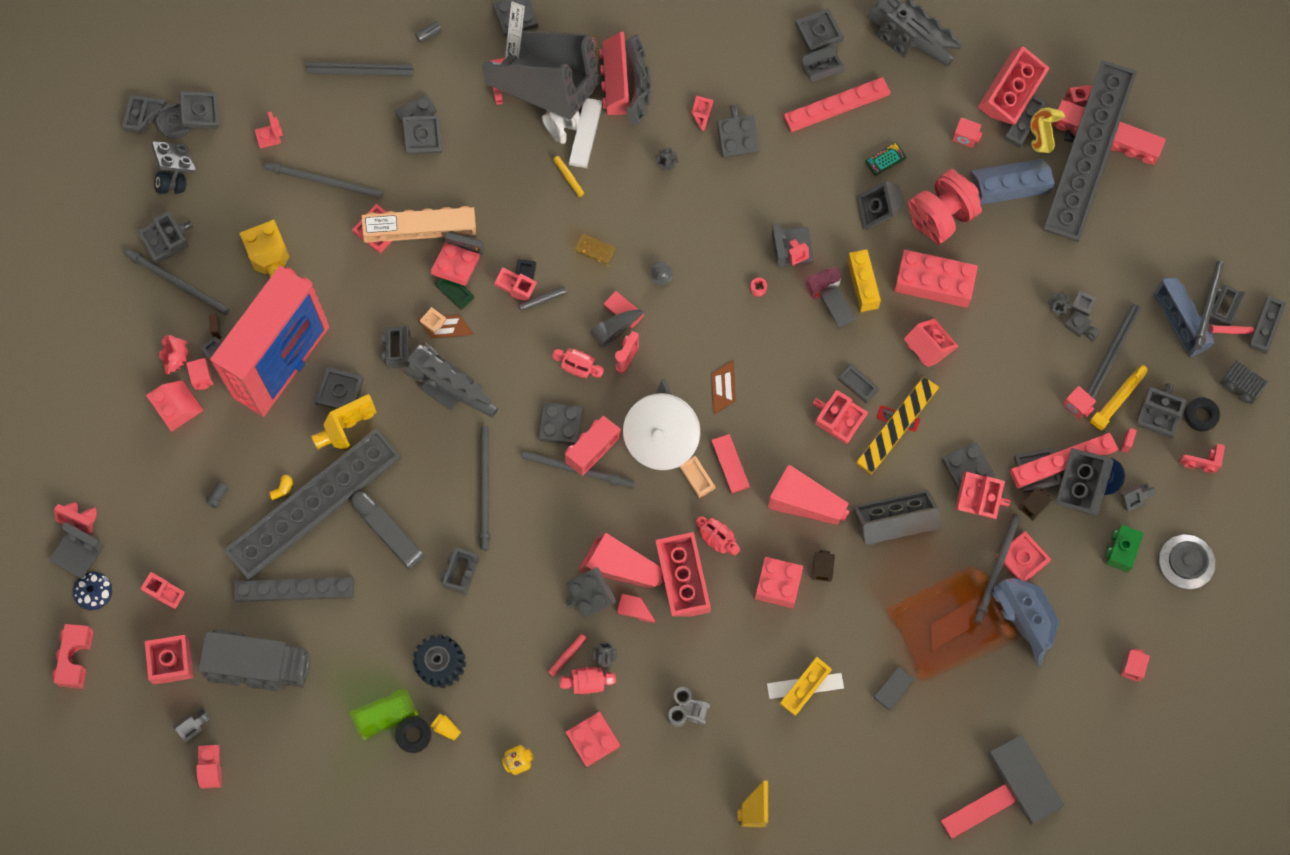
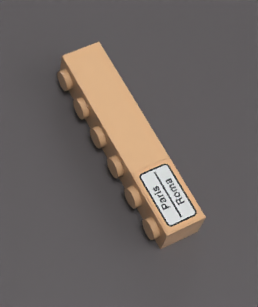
[362,206,476,243]

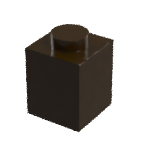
[1019,487,1052,521]
[812,550,835,582]

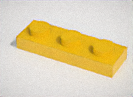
[779,657,832,716]

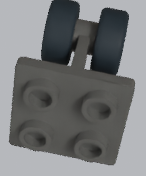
[151,142,195,194]

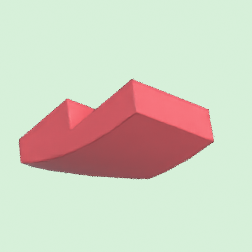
[691,95,714,132]
[617,594,656,623]

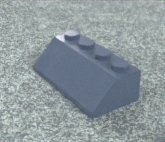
[971,159,1055,205]
[1153,278,1214,358]

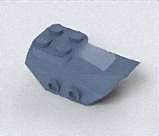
[992,578,1060,666]

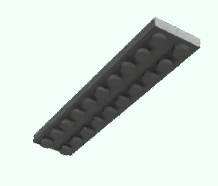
[1043,60,1137,242]
[224,428,401,580]

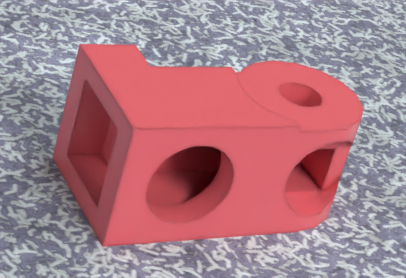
[1064,85,1093,107]

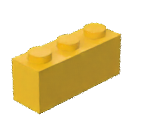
[847,249,881,312]

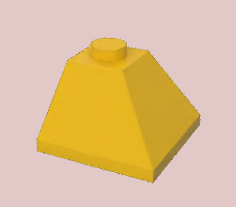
[737,780,768,827]

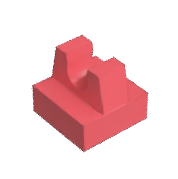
[788,239,809,266]

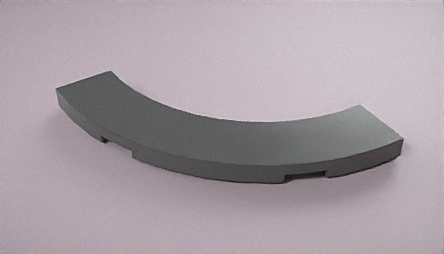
[625,34,651,126]

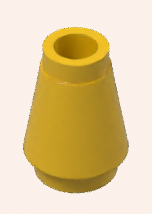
[431,713,461,741]

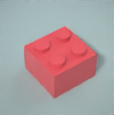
[755,557,803,609]
[145,635,194,685]

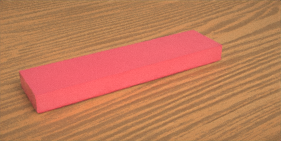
[940,784,1016,839]

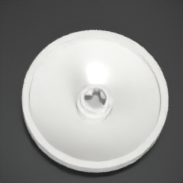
[623,393,700,470]

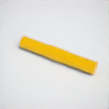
[553,156,585,197]

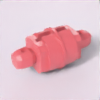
[552,348,604,379]
[695,516,740,556]
[559,667,616,695]

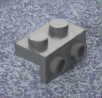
[802,45,844,82]

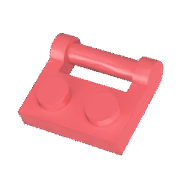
[615,331,639,374]

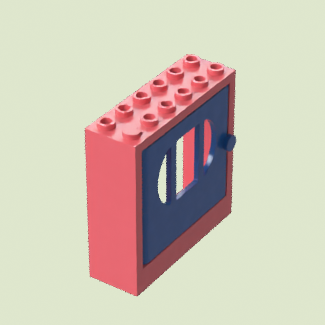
[210,266,329,417]

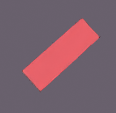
[711,434,750,494]

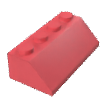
[599,32,629,115]
[977,46,1050,125]
[655,532,711,616]

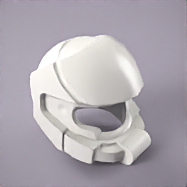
[542,110,580,144]

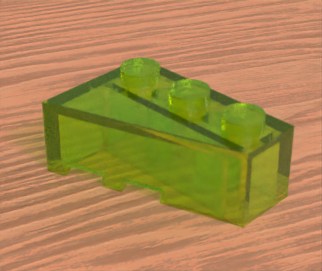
[349,689,419,740]

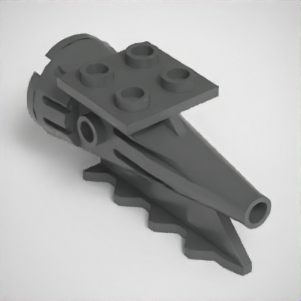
[867,0,963,66]
[404,342,498,418]

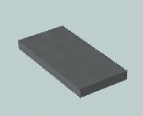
[988,735,1065,825]

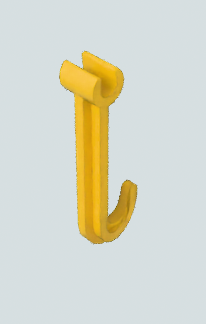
[1090,365,1148,431]

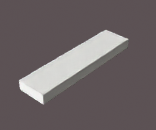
[569,98,603,168]

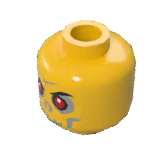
[502,745,533,775]

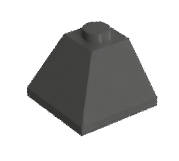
[857,181,903,230]

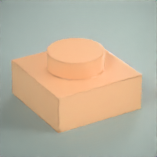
[420,307,447,334]

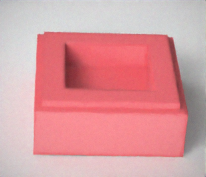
[1120,428,1137,453]

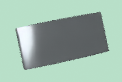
[820,286,856,328]

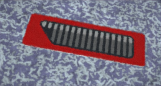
[876,405,920,432]

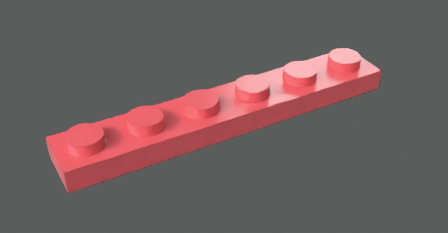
[783,77,890,133]
[1009,433,1119,489]

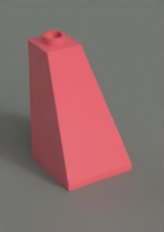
[768,465,850,525]
[578,533,664,588]

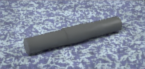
[519,286,566,311]

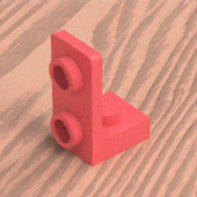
[255,112,283,149]
[1179,444,1225,473]

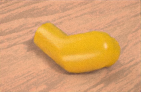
[269,475,293,501]

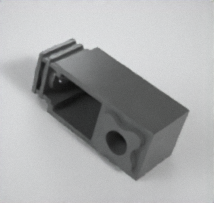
[198,630,310,691]

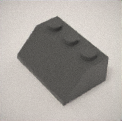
[1055,448,1114,517]

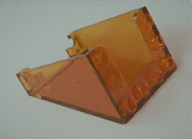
[886,566,1017,681]

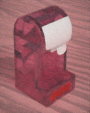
[805,267,842,299]

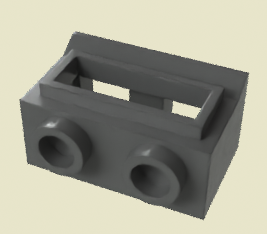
[1209,284,1246,326]
[382,325,410,369]
[441,547,479,595]

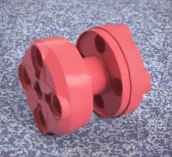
[908,169,982,245]

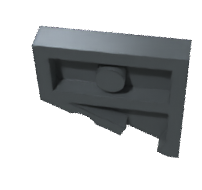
[395,94,437,123]
[122,95,166,133]

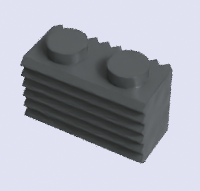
[1220,360,1268,404]

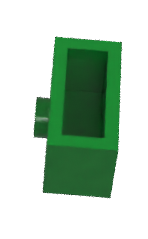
[1105,524,1144,573]

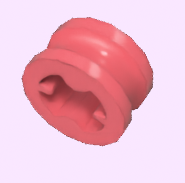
[750,278,768,297]

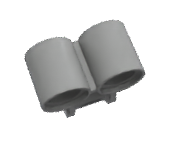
[668,687,710,727]

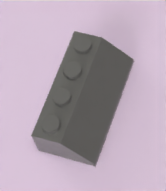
[853,490,941,545]

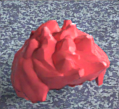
[159,335,188,374]

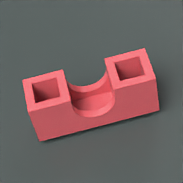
[52,624,93,689]

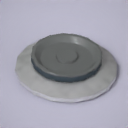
[1159,534,1216,590]

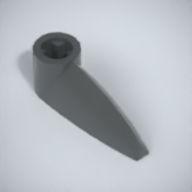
[590,309,643,347]

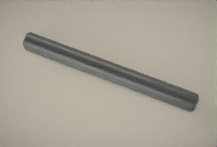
[306,62,414,76]
[1086,304,1141,399]

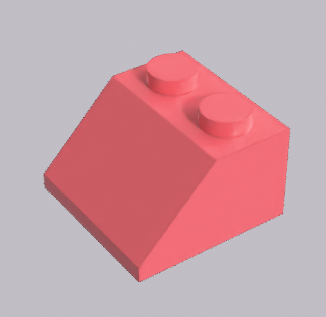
[904,318,959,367]
[146,380,204,432]

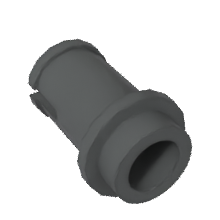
[206,482,228,508]

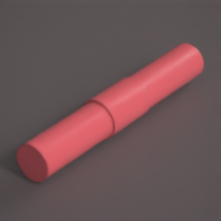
[1209,325,1254,334]
[547,633,587,677]

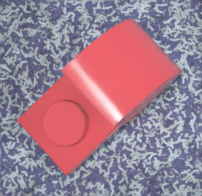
[494,267,537,301]
[140,572,186,610]
[197,745,222,789]

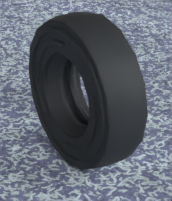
[1184,397,1220,432]
[395,716,432,753]

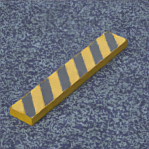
[856,377,939,475]

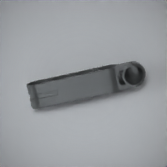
[351,491,424,570]

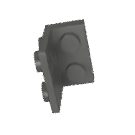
[771,223,814,267]
[49,522,104,579]

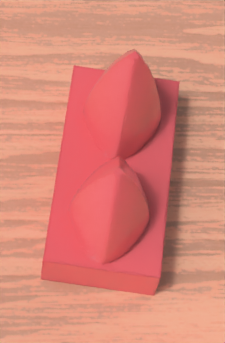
[54,502,97,535]

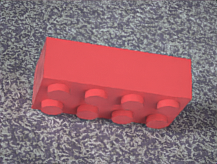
[894,249,978,308]

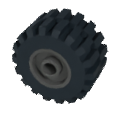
[413,634,466,688]

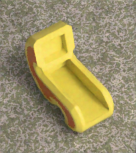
[1030,107,1065,154]

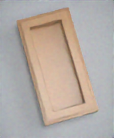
[679,456,716,498]

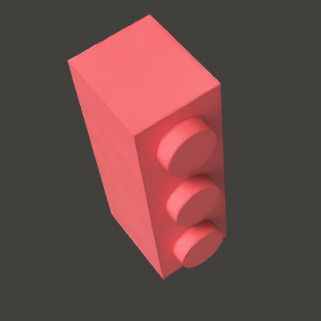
[565,415,621,476]

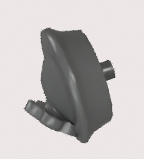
[650,262,673,285]

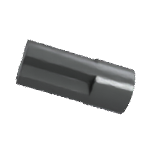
[415,22,442,43]

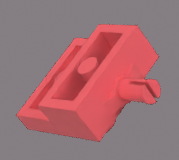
[812,390,868,444]
[955,472,1011,519]

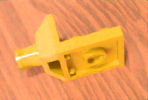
[239,219,290,278]
[311,394,377,450]

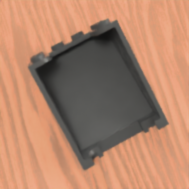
[481,31,601,119]

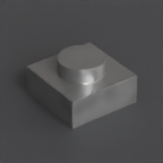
[1071,291,1097,316]

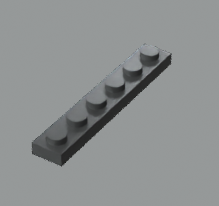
[234,577,354,602]

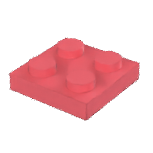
[431,242,480,286]
[565,712,621,768]

